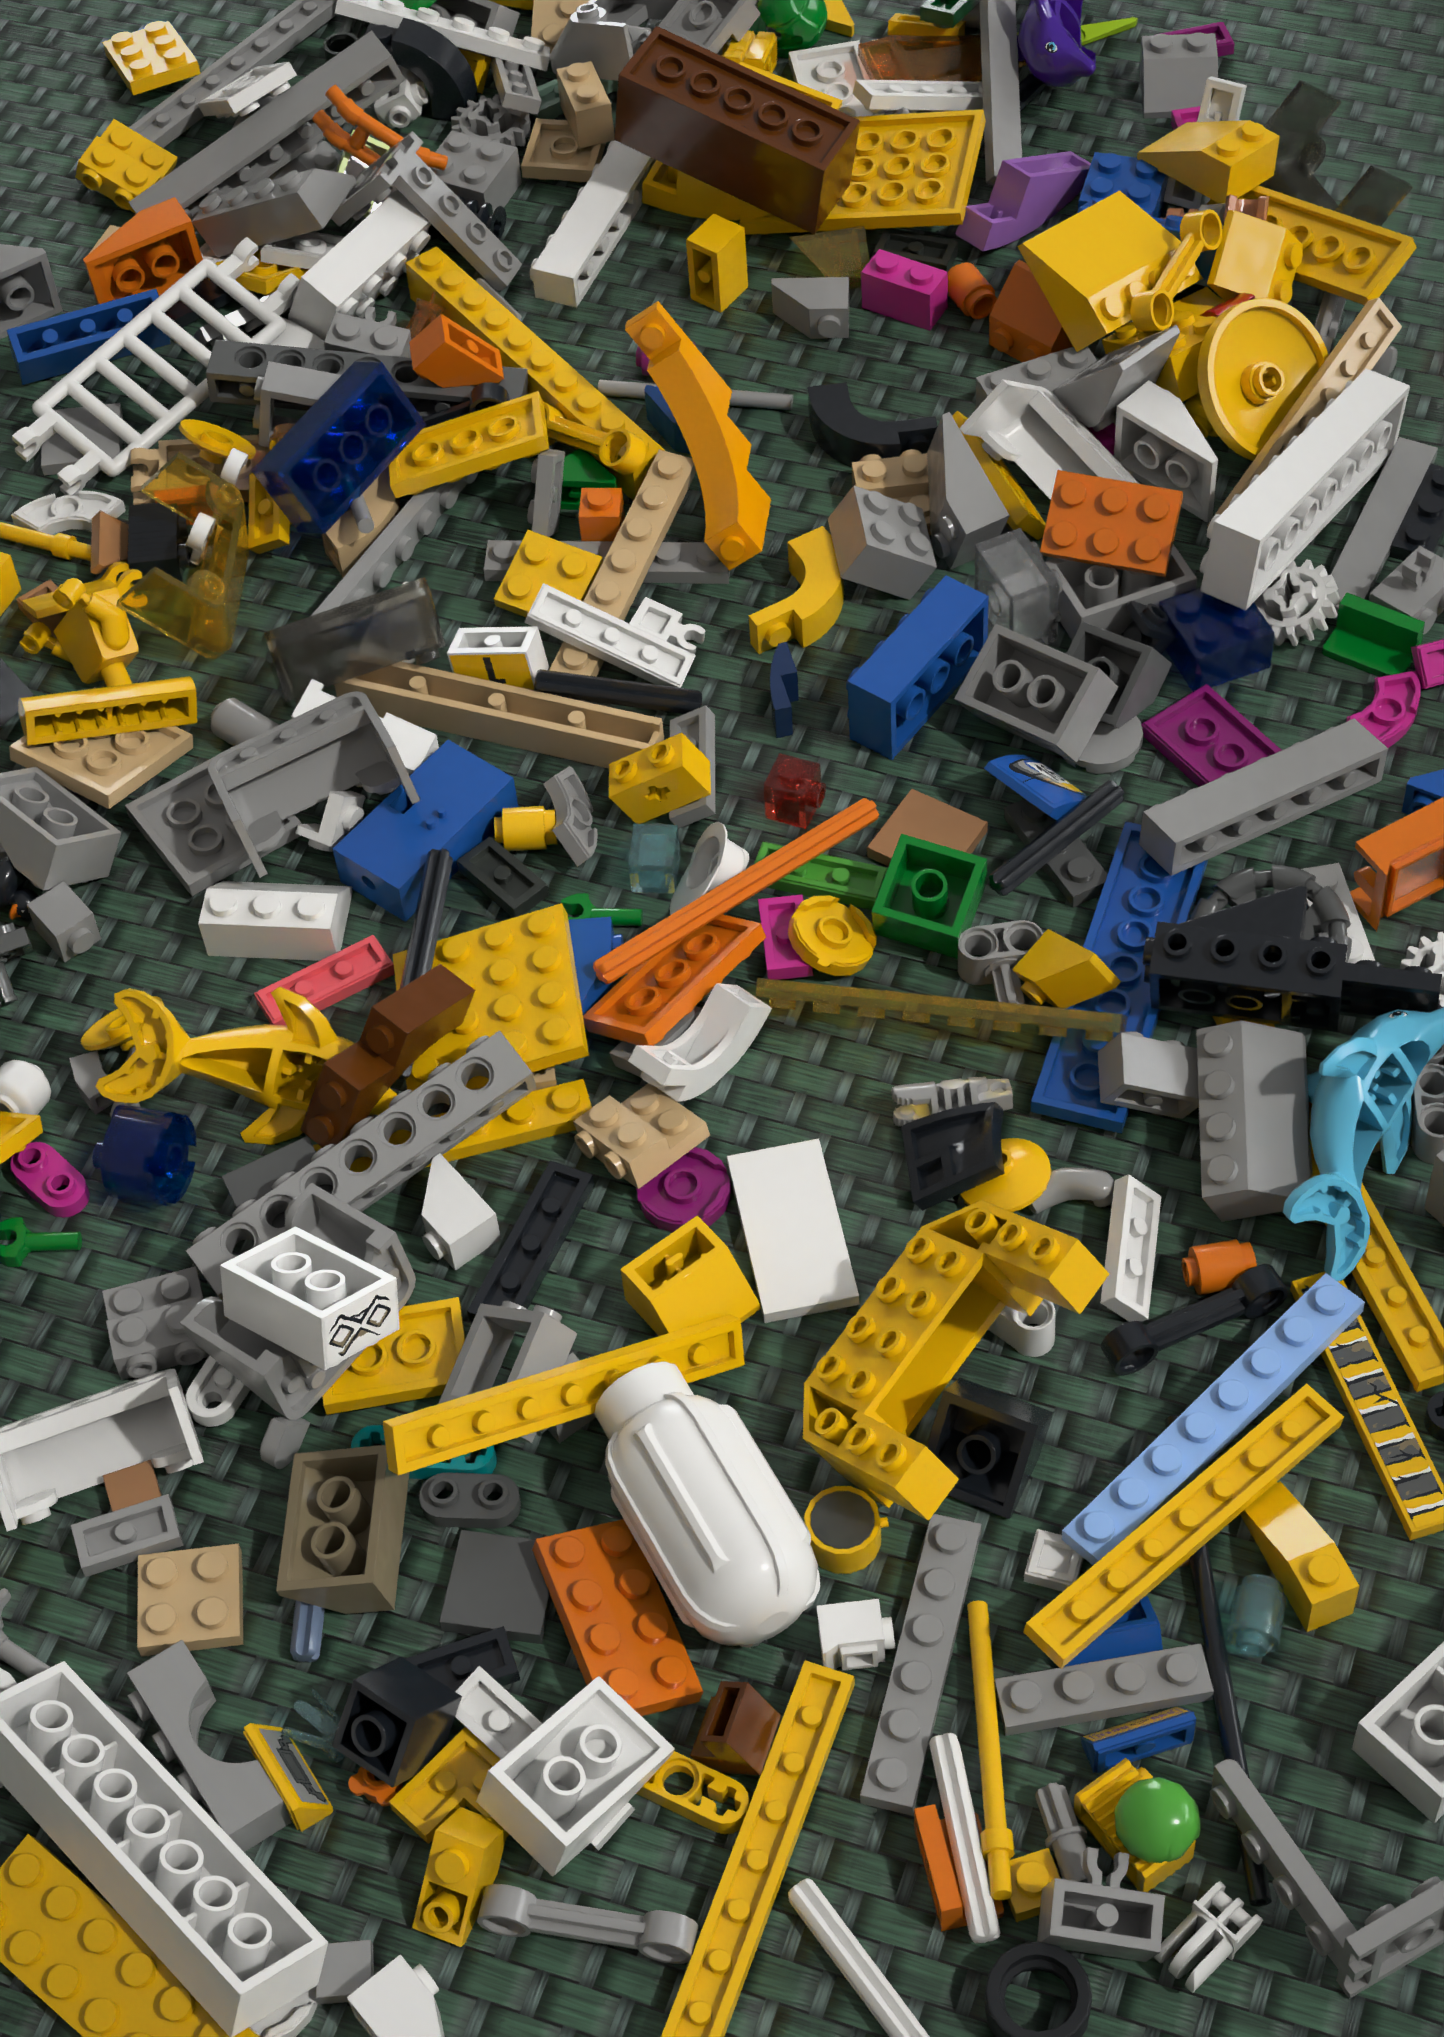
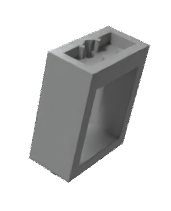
[253,361,364,461]
[438,1301,577,1443]

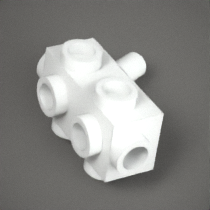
[374,65,428,129]

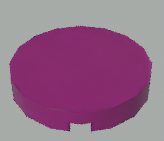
[637,1147,731,1232]

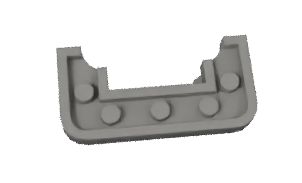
[180,1183,416,1420]

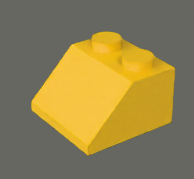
[1207,210,1303,304]

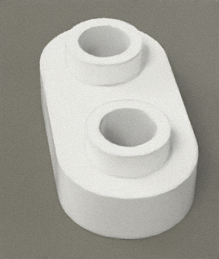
[186,1356,250,1427]

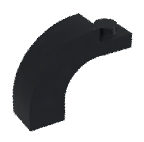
[364,18,478,121]
[807,382,938,468]

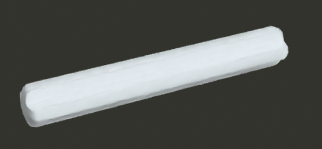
[929,1733,1000,1944]
[788,1878,930,2037]

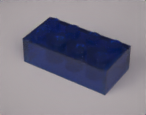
[251,361,426,534]

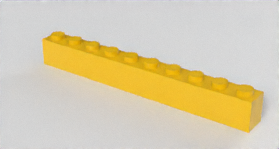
[405,246,665,501]

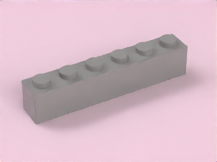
[1139,718,1388,876]

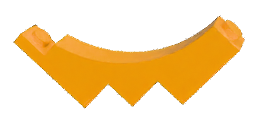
[625,301,771,571]

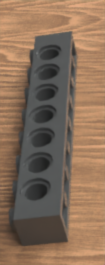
[206,340,529,421]

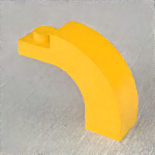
[748,526,844,654]

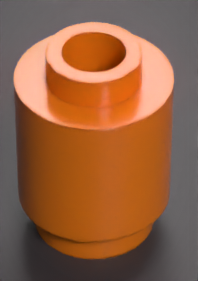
[948,262,997,319]
[1181,1239,1257,1295]

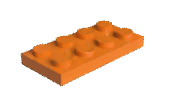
[583,915,766,1046]
[532,1519,704,1717]

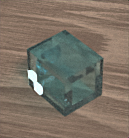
[628,823,681,894]

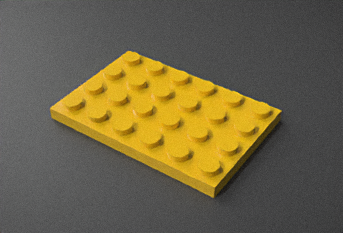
[740,109,986,235]

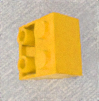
[620,1215,761,1336]

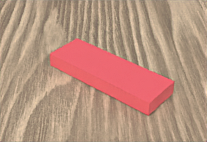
[254,935,395,1025]

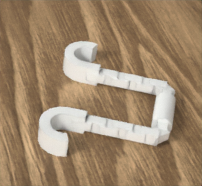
[186,448,249,566]

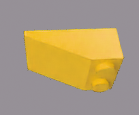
[1137,120,1280,203]

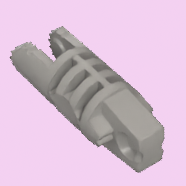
[891,1077,1013,1127]

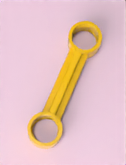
[1131,209,1222,333]
[543,401,646,475]

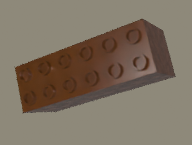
[614,26,860,235]

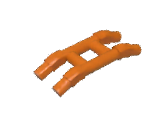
[312,85,448,171]

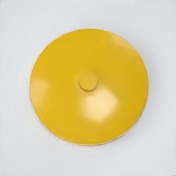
[1197,298,1329,461]

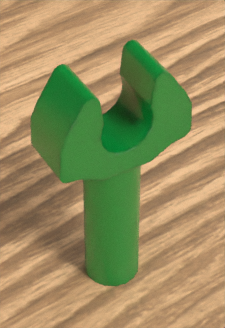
[561,893,643,926]
[0,1217,82,1267]

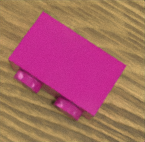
[861,249,948,331]

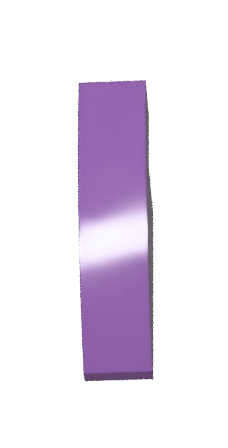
[956,151,1091,251]

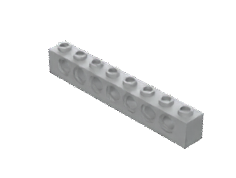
[186,1030,536,1301]

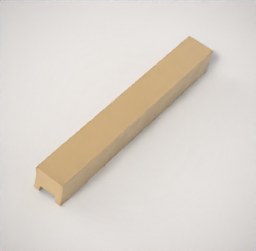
[333,650,664,769]

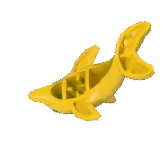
[95,987,397,1145]

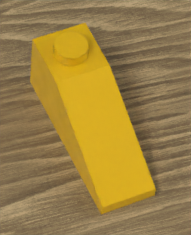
[1240,1481,1359,1632]

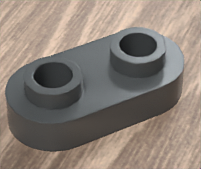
[419,1473,521,1529]

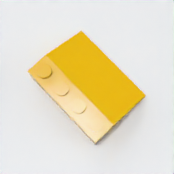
[1017,191,1203,352]

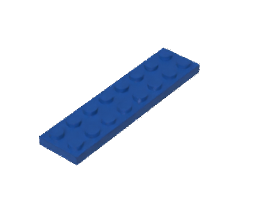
[1031,821,1208,1134]

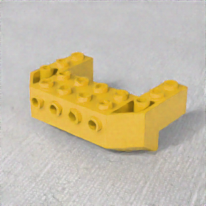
[803,1200,1109,1521]

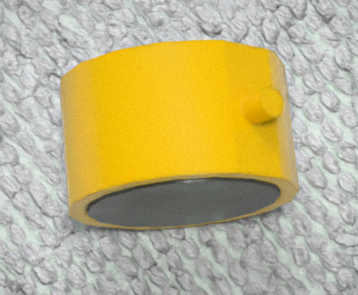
[804,1486,889,1574]

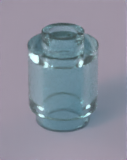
[1226,1574,1287,1658]

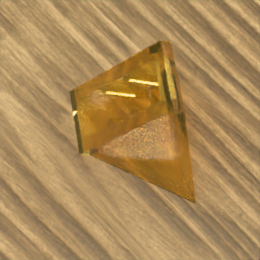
[789,226,869,289]

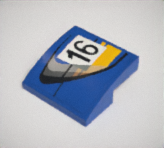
[984,754,1088,820]

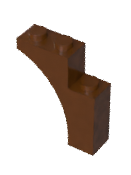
[300,964,475,1148]

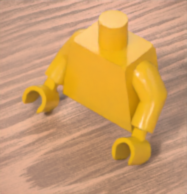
[20,578,139,687]

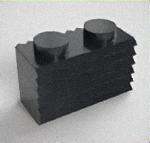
[127,501,190,589]

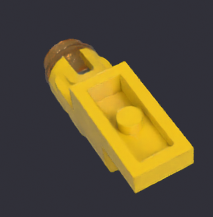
[248,423,312,554]

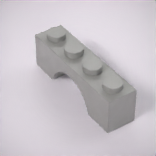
[127,1640,292,1852]

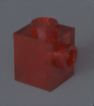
[763,753,826,829]

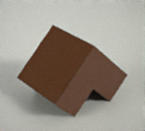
[690,1681,781,1775]

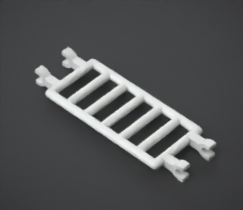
[12,237,300,495]

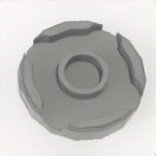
[1062,716,1143,774]

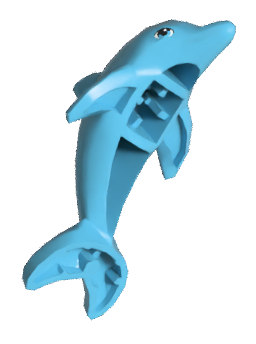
[1283,1007,1444,1281]

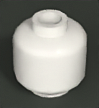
[0,1060,51,1115]

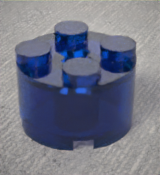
[92,1105,197,1206]

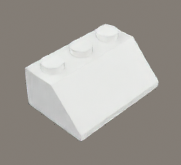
[198,881,353,961]

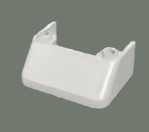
[959,379,1139,500]
[0,1369,204,1532]

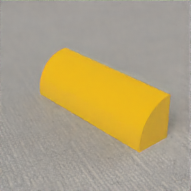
[18,676,197,746]

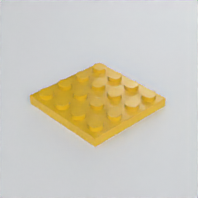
[392,903,589,1091]

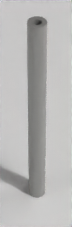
[598,380,793,410]

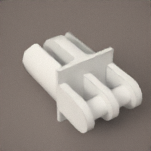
[1154,1881,1263,1993]

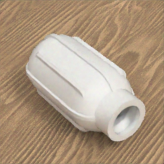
[595,1361,820,1648]

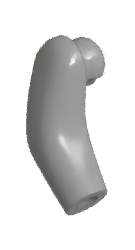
[1027,1167,1115,1214]

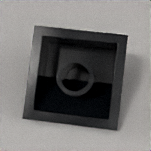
[927,1377,1053,1519]

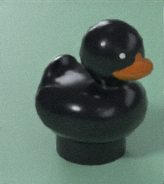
[0,856,39,920]

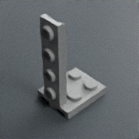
[331,131,522,290]
[1210,1759,1444,1999]

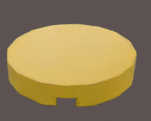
[788,895,877,976]

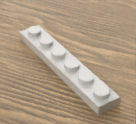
[335,0,550,71]

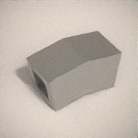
[69,1050,115,1115]

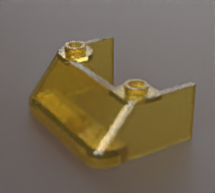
[116,452,249,659]

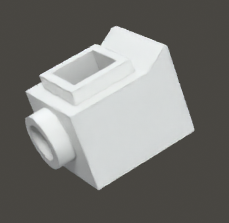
[817,1599,895,1671]

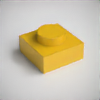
[1007,1848,1061,1922]

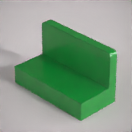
[1322,593,1425,677]

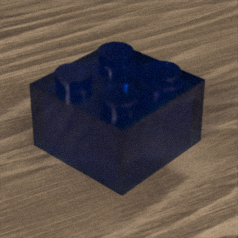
[1159,587,1275,692]

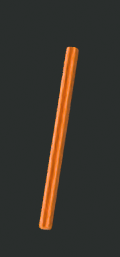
[593,798,879,984]

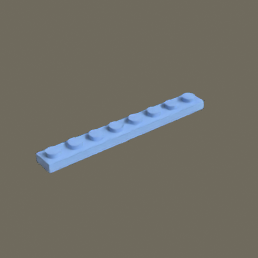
[1062,1273,1365,1565]

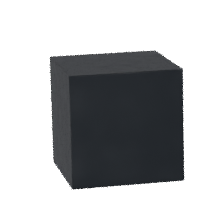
[332,1657,462,1788]

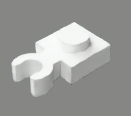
[629,597,706,655]

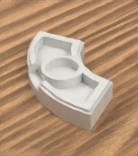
[11,491,126,535]

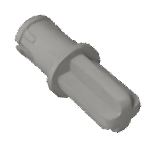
[1035,1782,1088,1883]

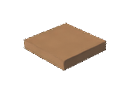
[867,789,988,867]

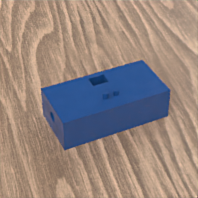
[333,740,518,922]

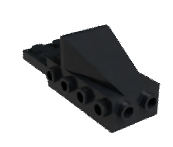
[1143,886,1442,1032]

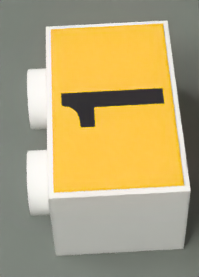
[447,626,549,691]

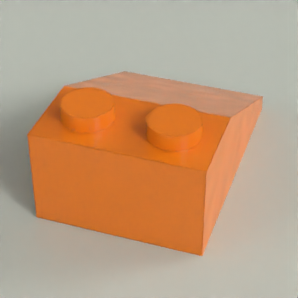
[83,197,203,304]

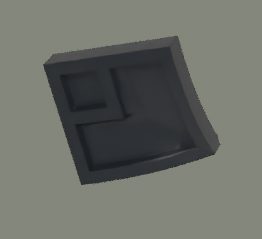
[901,1102,1005,1210]

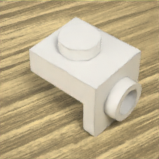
[296,791,365,852]

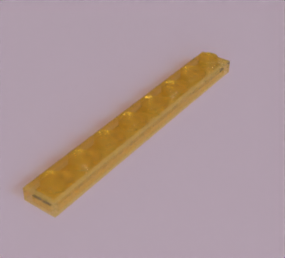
[755,978,1128,1042]

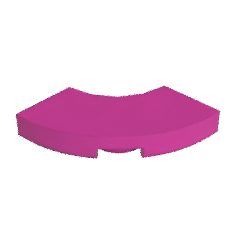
[1346,670,1421,748]

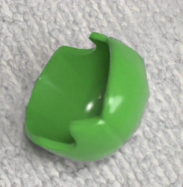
[1114,1777,1201,1863]

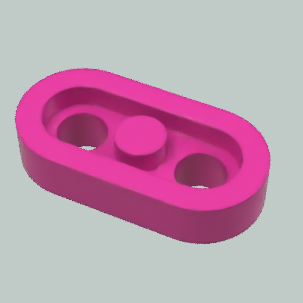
[10,1142,90,1218]

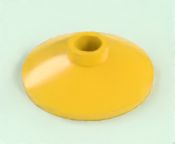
[179,419,256,464]
[81,996,164,1051]
[960,1138,1051,1212]

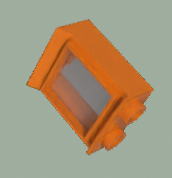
[1350,797,1444,932]

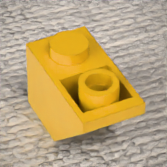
[412,1807,507,1947]

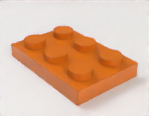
[1040,470,1183,577]

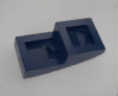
[770,642,799,738]

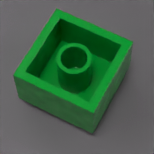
[871,834,988,959]

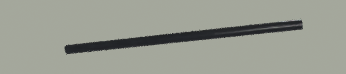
[1165,1415,1272,1907]

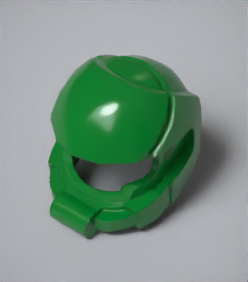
[749,0,827,58]

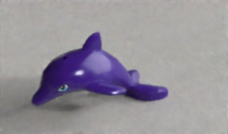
[1017,0,1096,87]

